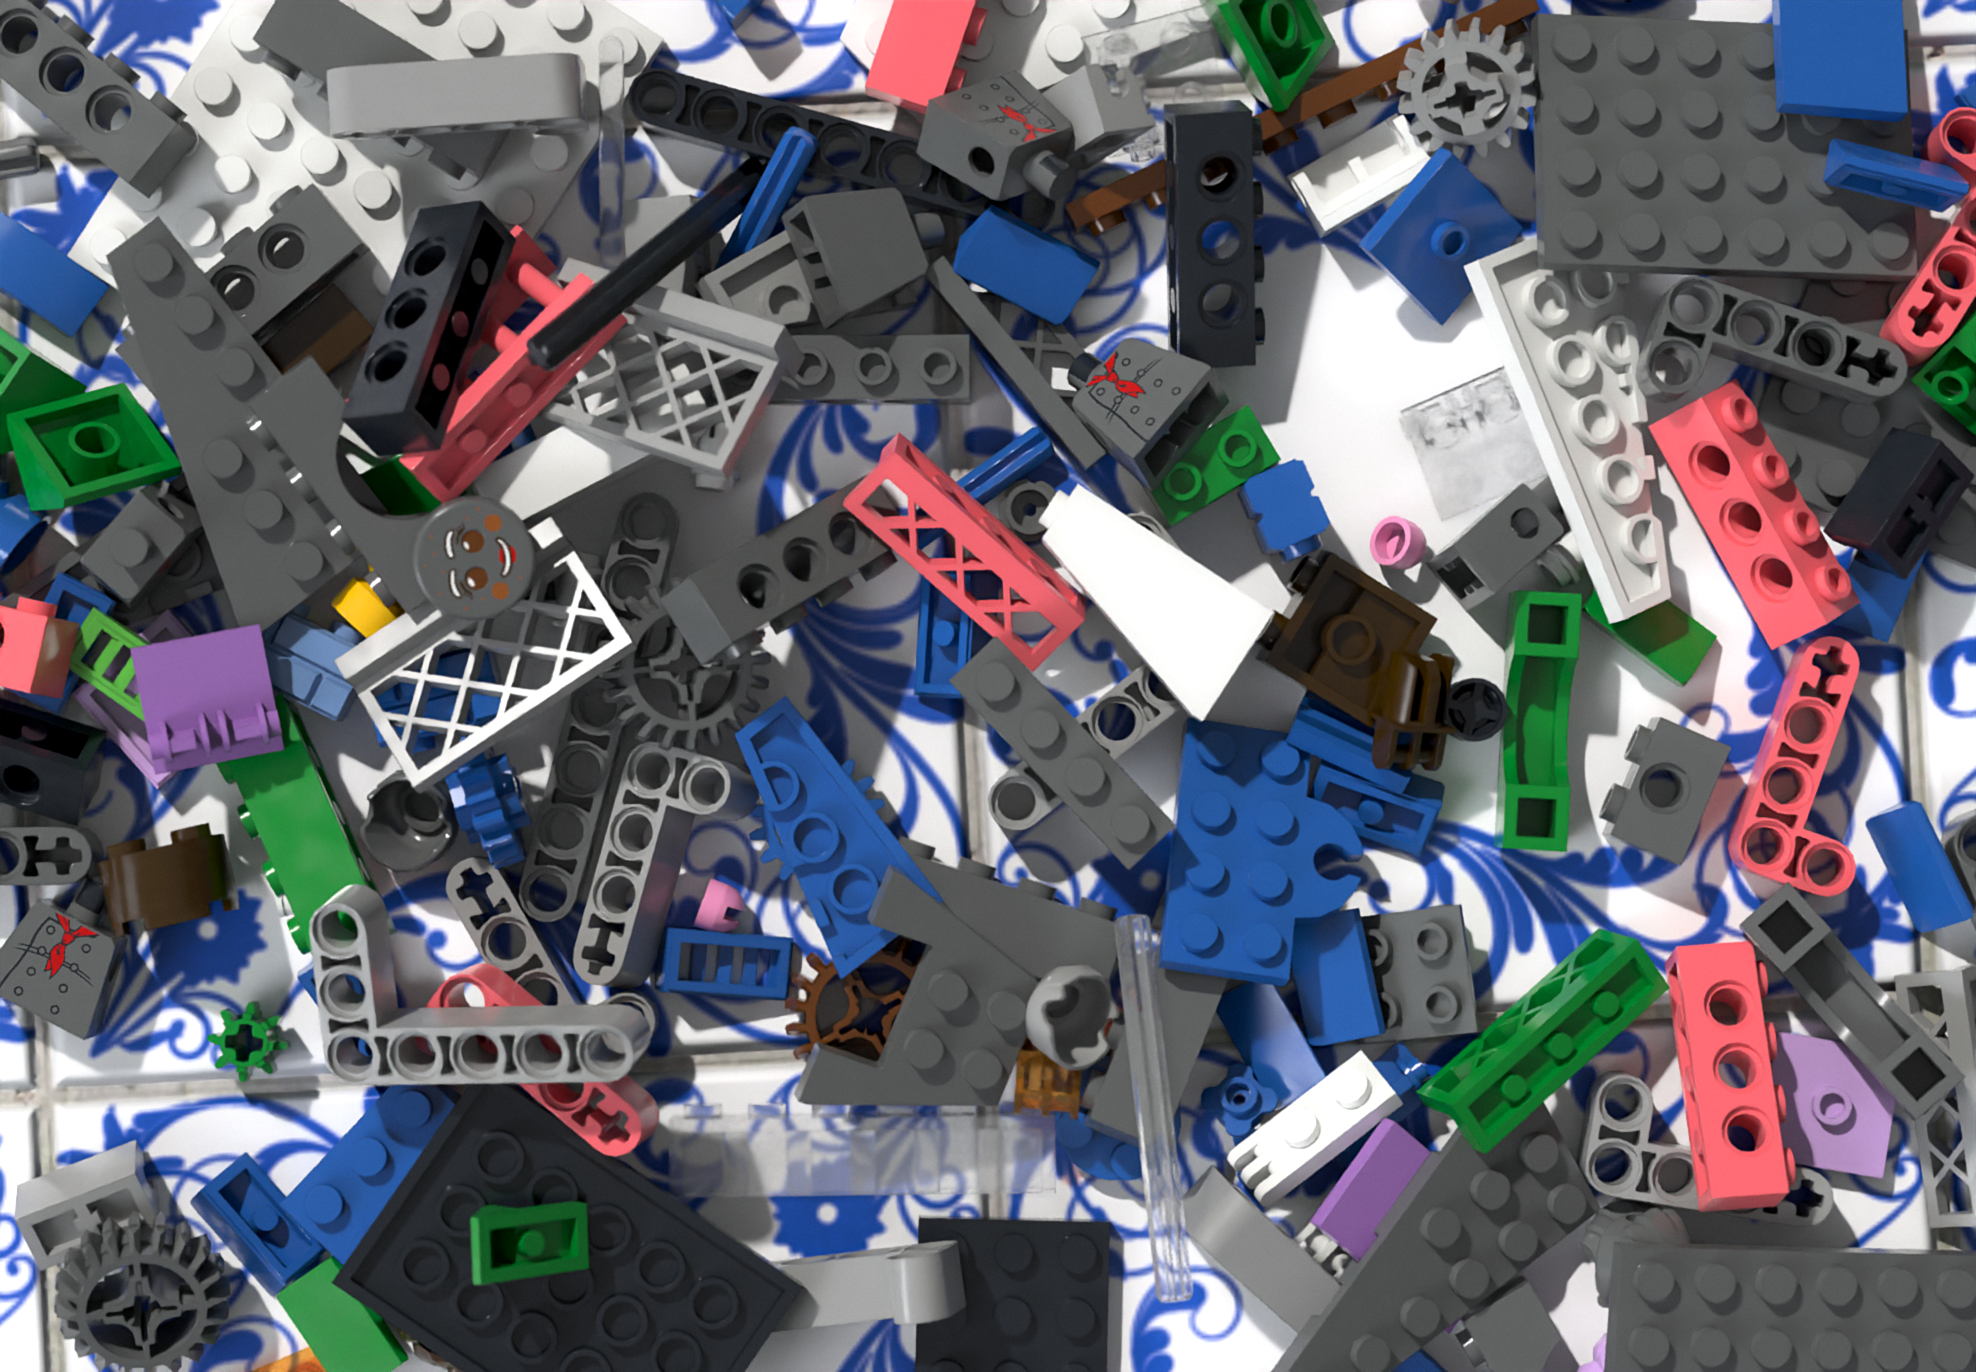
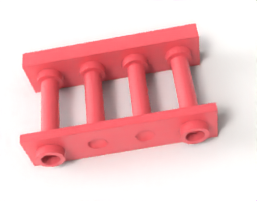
[346,225,628,504]

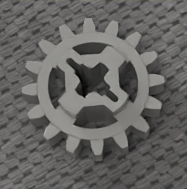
[1396,17,1537,159]

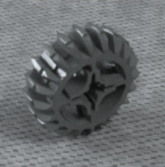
[597,578,771,752]
[54,1210,230,1372]

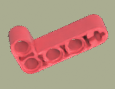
[1879,107,1976,367]
[1727,636,1860,897]
[415,963,659,1156]

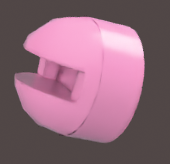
[1370,516,1427,570]
[693,878,745,932]

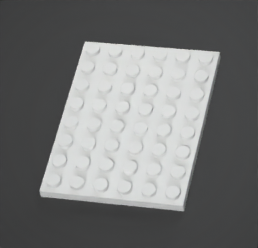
[67,0,665,462]

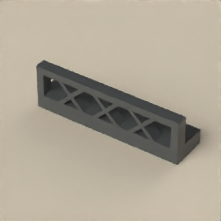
[924,249,1109,473]

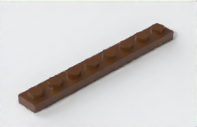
[1065,0,1540,238]

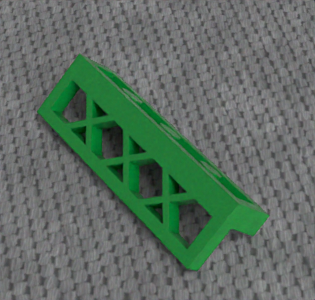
[1416,928,1670,1154]

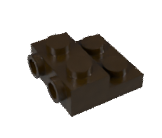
[1255,550,1438,728]

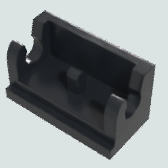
[1823,427,1975,581]

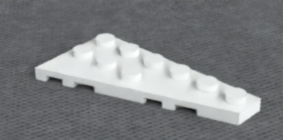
[1463,236,1672,624]

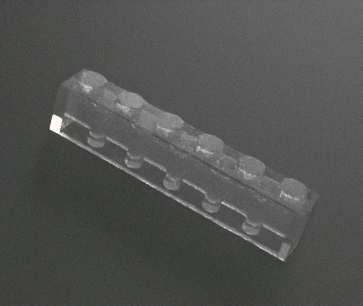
[669,1099,1056,1197]

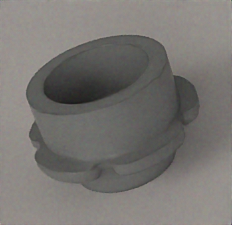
[998,479,1056,542]

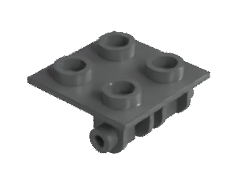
[1358,904,1480,1045]

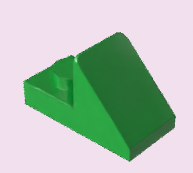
[471,1201,589,1285]

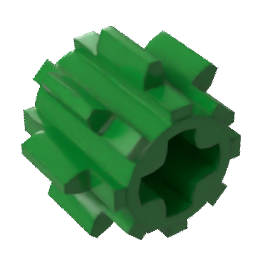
[207,1001,291,1082]

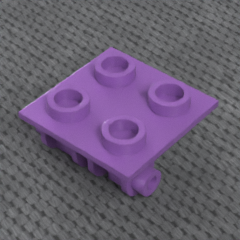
[130,624,284,775]

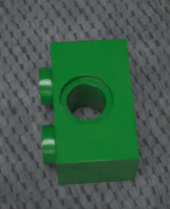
[1139,405,1281,530]

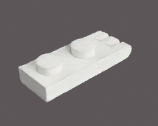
[1227,1050,1403,1207]

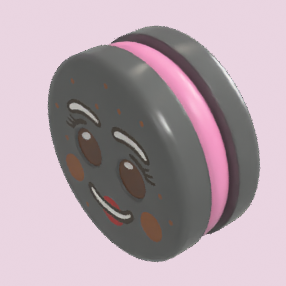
[412,495,536,621]

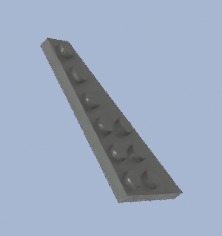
[1271,1102,1601,1372]

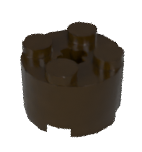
[97,823,241,938]

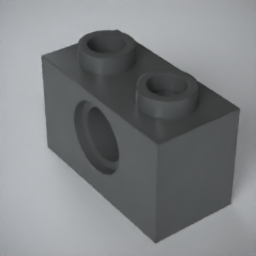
[1599,717,1731,865]

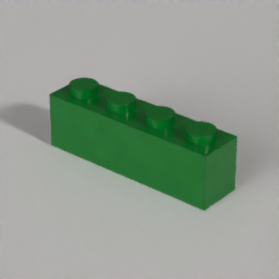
[216,694,397,955]

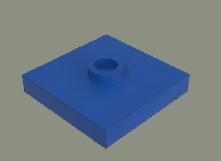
[1358,147,1524,326]

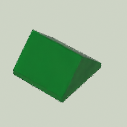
[1199,0,1335,112]
[7,382,182,511]

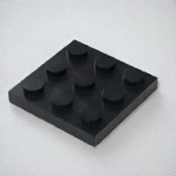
[915,1215,1110,1372]

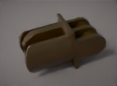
[1369,651,1457,771]

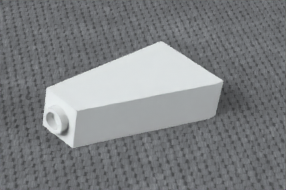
[461,363,709,526]
[1038,484,1274,722]

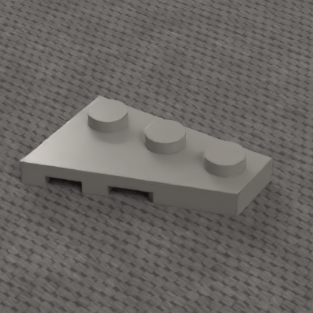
[694,230,918,329]

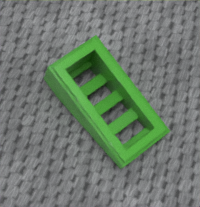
[69,606,151,722]

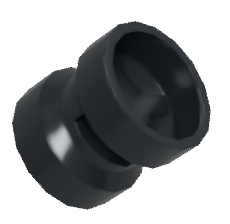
[1445,678,1507,742]

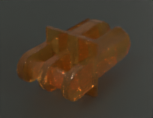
[1013,1035,1082,1120]

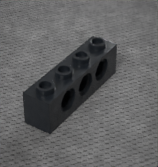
[1163,100,1265,368]
[341,200,516,457]
[0,698,107,826]

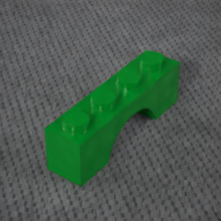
[1494,590,1582,852]

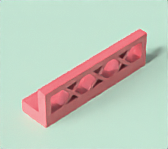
[843,432,1087,672]

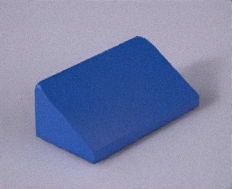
[1823,138,1969,213]
[953,204,1100,326]
[914,571,999,699]
[1307,758,1445,858]
[1865,800,1974,932]
[1291,908,1386,1047]
[1216,981,1327,1112]
[190,1152,326,1296]

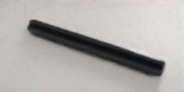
[526,158,769,372]

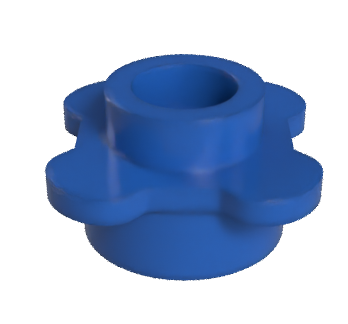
[1201,1063,1278,1138]

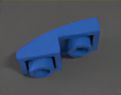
[0,211,109,338]

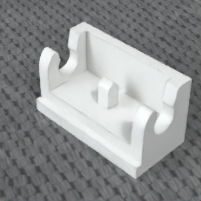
[1286,113,1430,239]

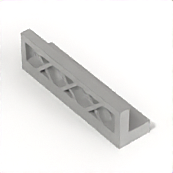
[1894,964,1976,1228]

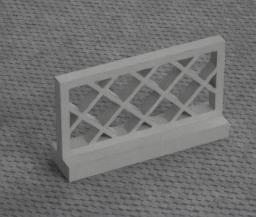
[537,257,805,479]
[334,516,638,794]

